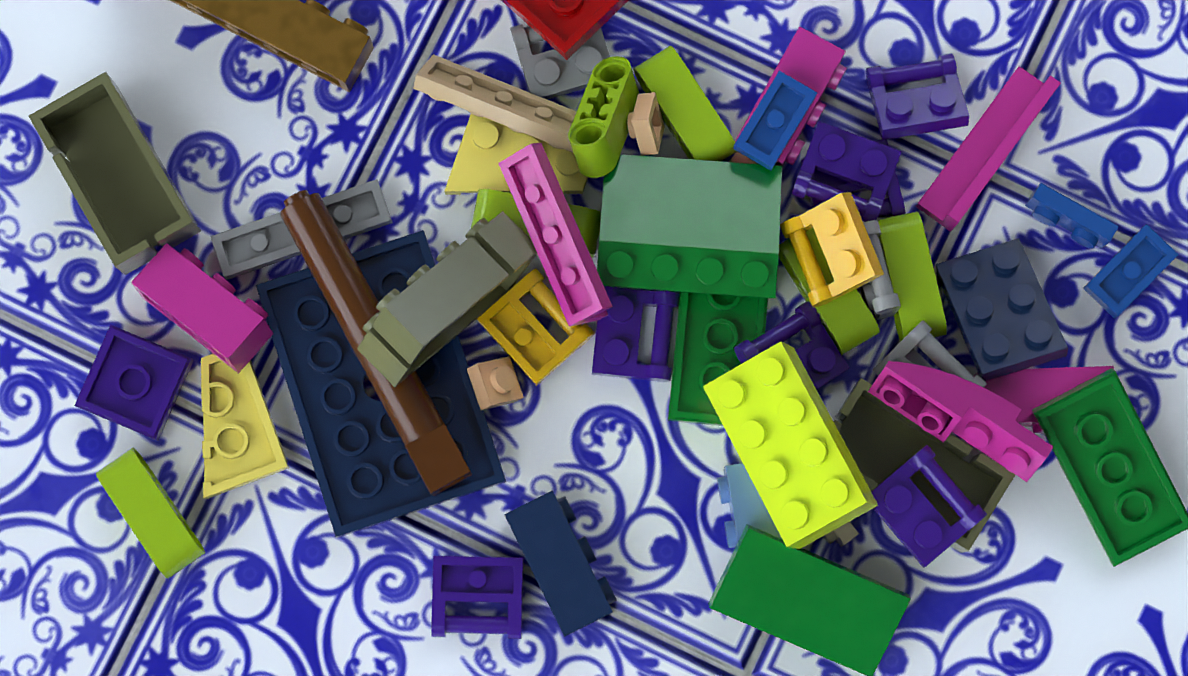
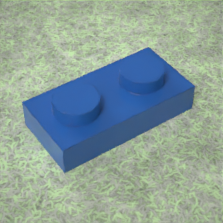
[733,70,818,171]
[1025,183,1119,249]
[1083,224,1179,319]

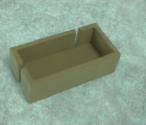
[28,72,201,275]
[357,211,537,387]
[833,378,1015,553]

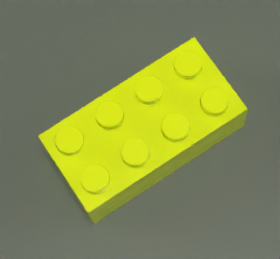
[703,341,878,549]

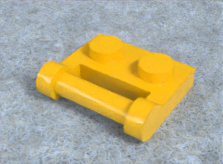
[780,192,884,307]
[477,268,595,386]

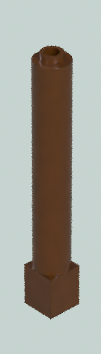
[280,190,473,496]

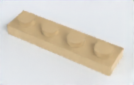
[413,54,577,153]

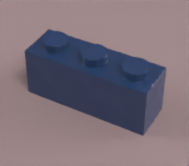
[504,490,617,637]

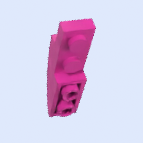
[868,361,1053,482]

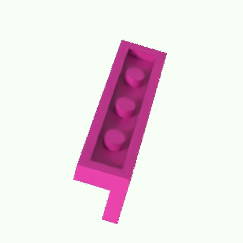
[915,66,1061,232]
[498,143,613,327]

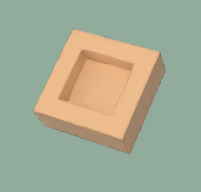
[627,92,665,156]
[467,356,524,410]

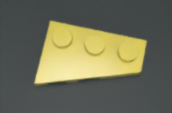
[444,114,588,195]
[201,354,289,499]

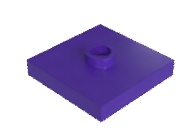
[74,324,194,441]

